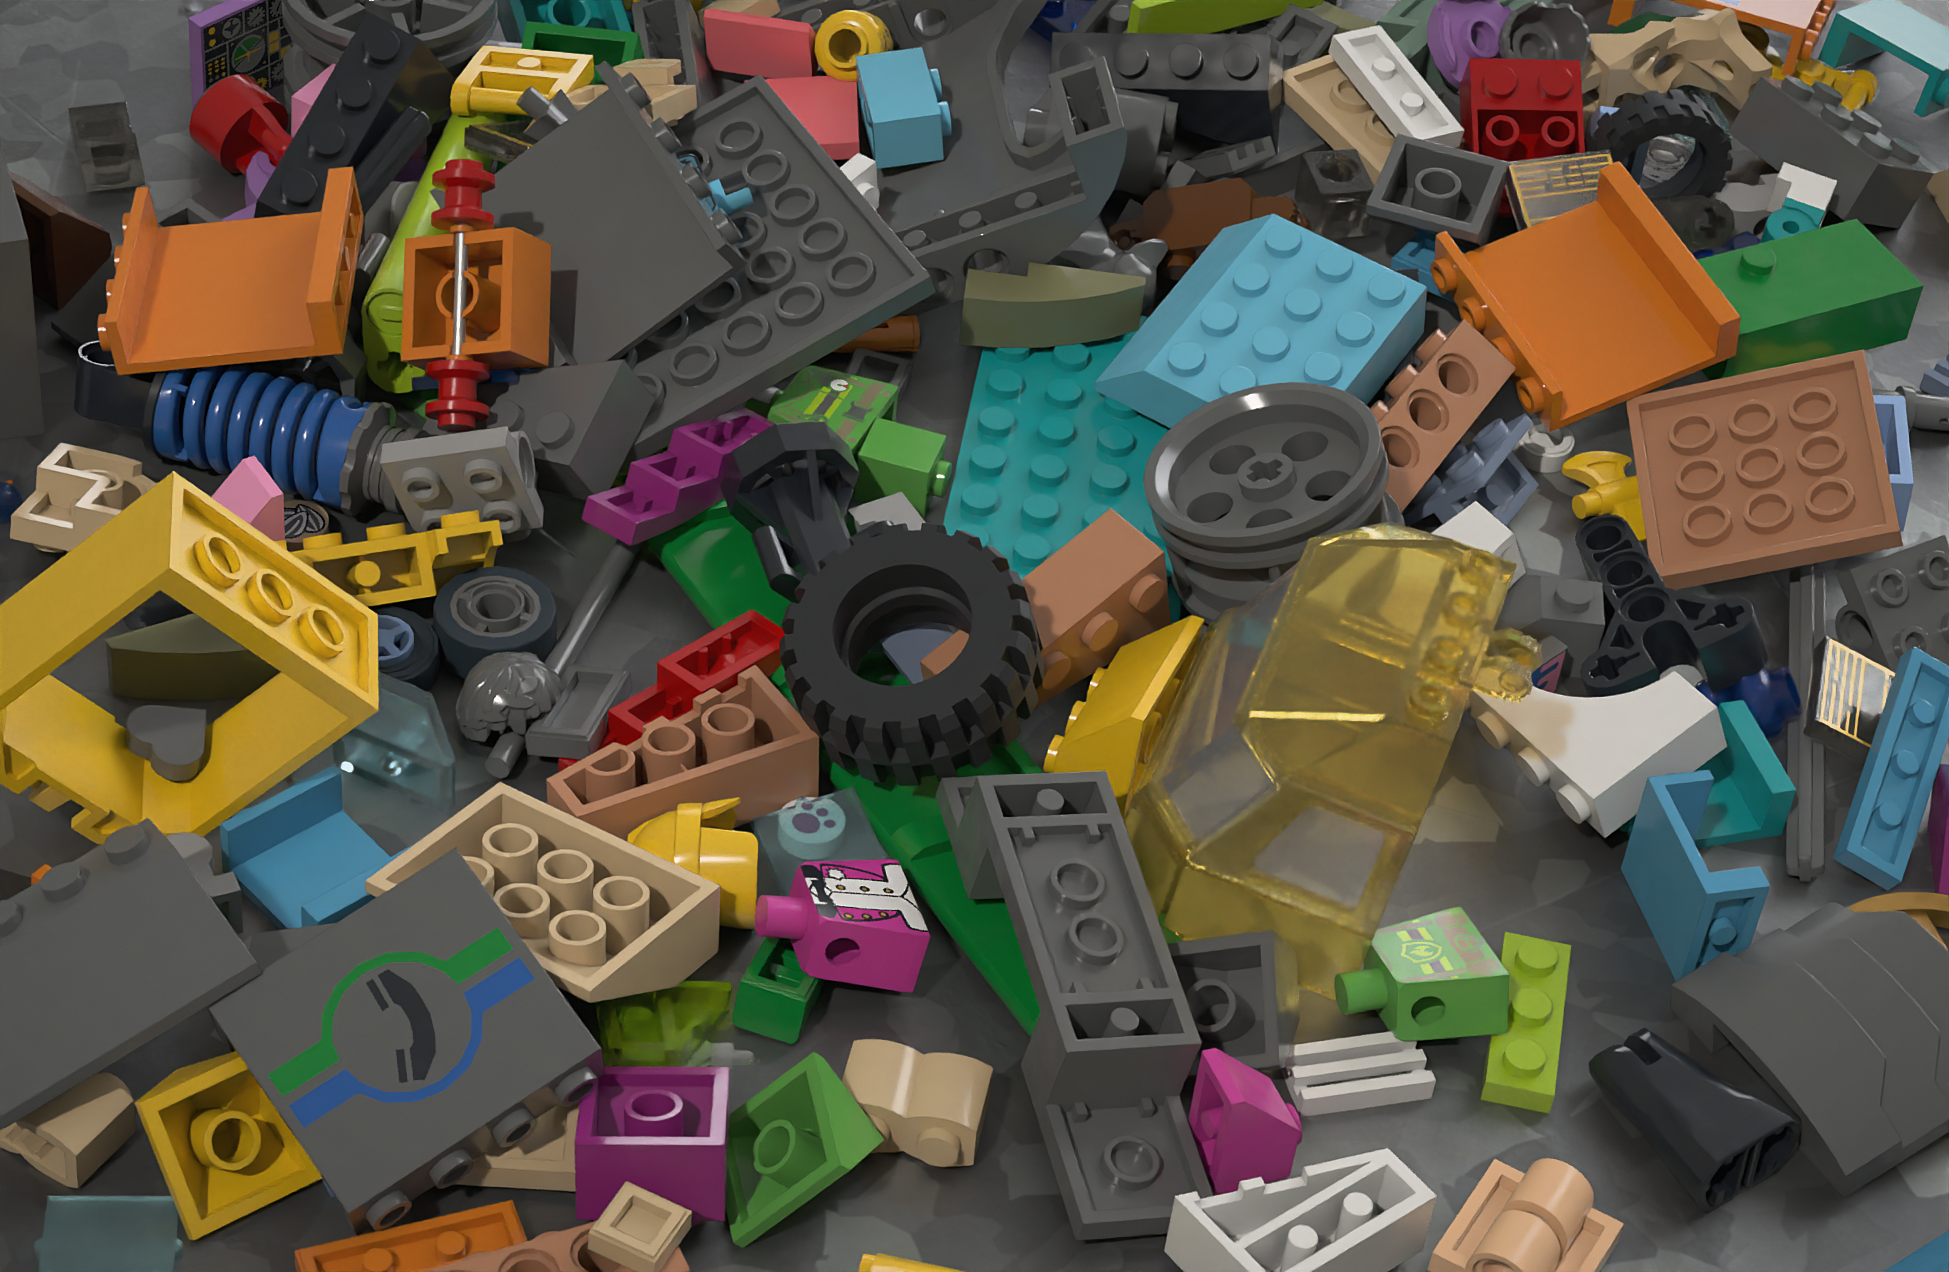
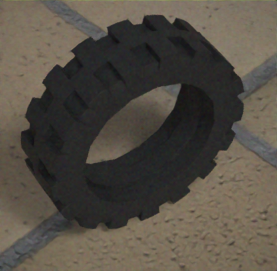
[1584,89,1733,225]

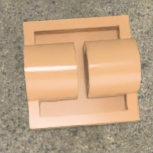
[1428,1158,1624,1272]

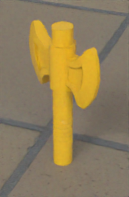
[1561,451,1646,543]

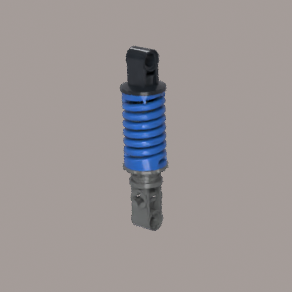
[74,341,539,542]

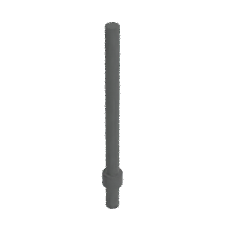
[485,539,645,778]

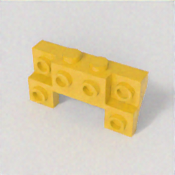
[274,510,503,607]

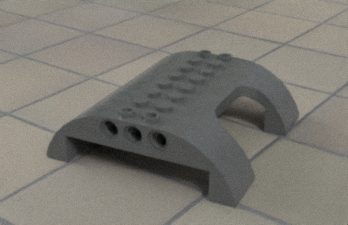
[631,0,1128,317]

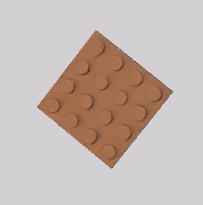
[1626,349,1903,590]

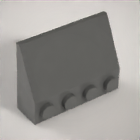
[0,818,262,1130]

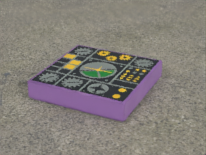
[188,0,293,110]

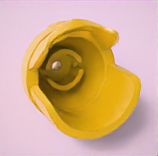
[627,797,758,930]

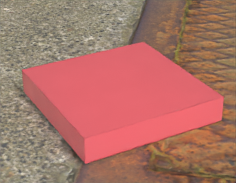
[745,76,860,160]

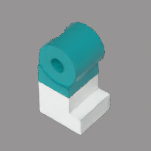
[1759,162,1837,244]

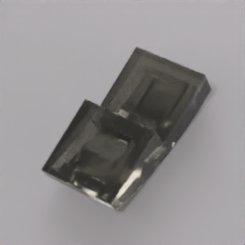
[68,101,145,192]

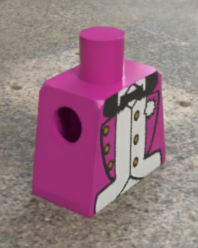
[755,859,931,993]

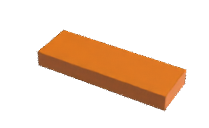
[294,1200,527,1272]

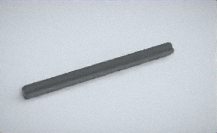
[1785,564,1826,883]

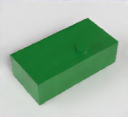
[1697,219,1924,381]

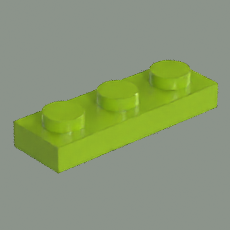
[1480,931,1571,1114]

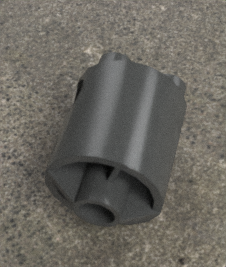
[1023,88,1179,205]

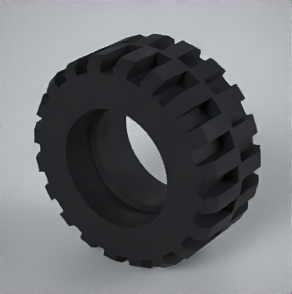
[779,523,1045,786]

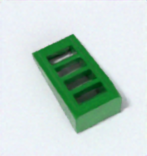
[732,937,826,1044]

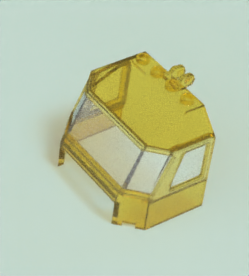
[1124,522,1543,1000]

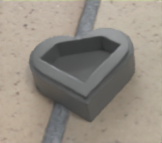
[124,705,206,781]

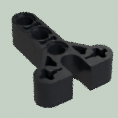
[1575,515,1769,698]

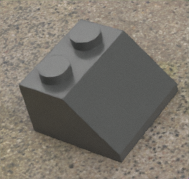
[1365,133,1508,247]

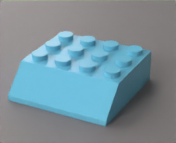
[1095,214,1427,428]

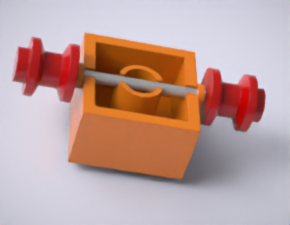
[401,159,552,432]

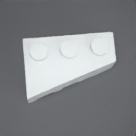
[1164,1148,1437,1272]

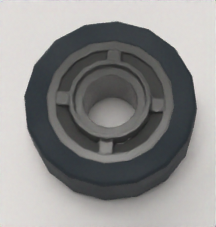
[433,566,557,679]

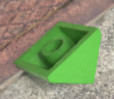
[726,1052,884,1248]

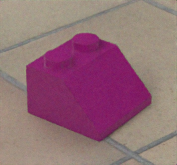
[574,1066,730,1225]

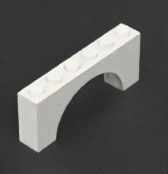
[1367,501,1727,838]

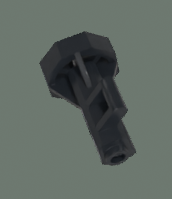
[720,422,894,604]

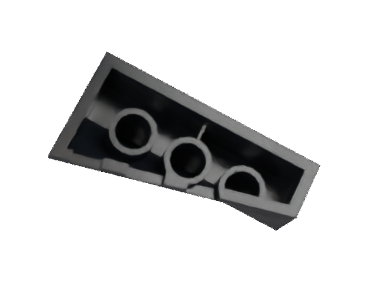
[254,11,456,218]
[1049,32,1284,156]

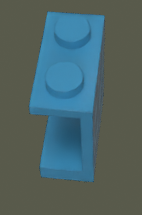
[220,765,413,930]
[1621,770,1770,981]

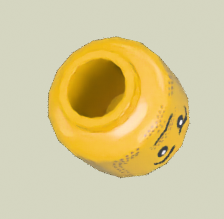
[814,10,893,82]

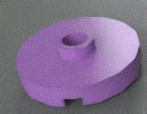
[1427,0,1513,89]

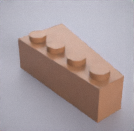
[920,508,1171,719]
[546,665,819,841]

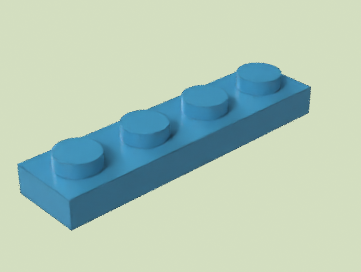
[1833,646,1949,891]

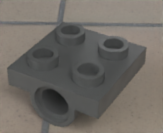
[1835,535,1949,690]

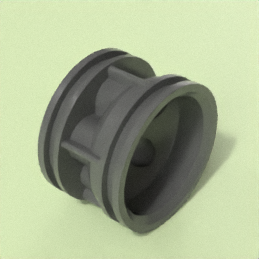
[1143,382,1413,658]

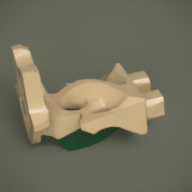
[1581,7,1773,132]

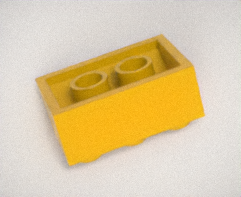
[1043,615,1205,821]

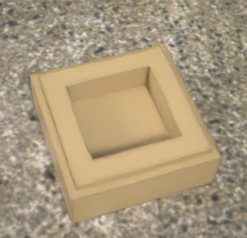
[588,1181,692,1272]

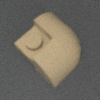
[10,443,157,552]

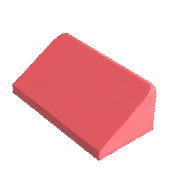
[703,8,819,79]

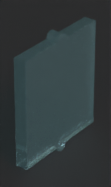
[750,787,886,897]
[34,1196,184,1272]

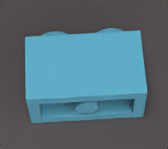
[855,47,952,169]

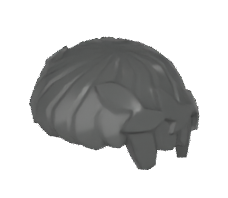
[1498,1,1591,66]
[455,652,562,742]

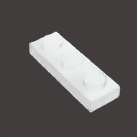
[1328,25,1464,148]

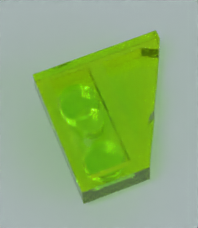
[595,980,732,1067]

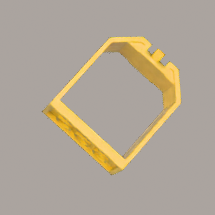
[0,471,379,844]

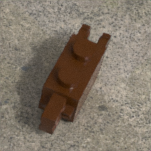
[1108,178,1312,280]

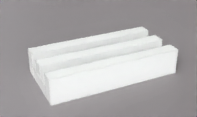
[1281,1031,1436,1117]

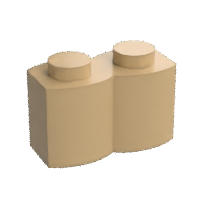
[842,1039,993,1167]
[0,1072,135,1188]

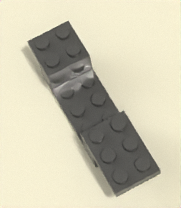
[936,771,1213,1241]

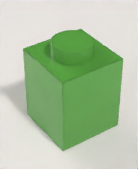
[854,417,952,519]

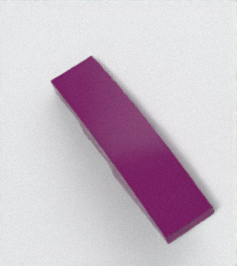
[582,408,775,546]

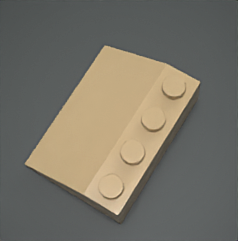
[365,782,721,1003]

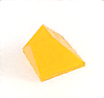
[135,1051,322,1240]

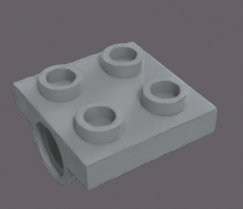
[380,426,544,534]

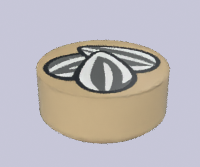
[284,500,329,552]

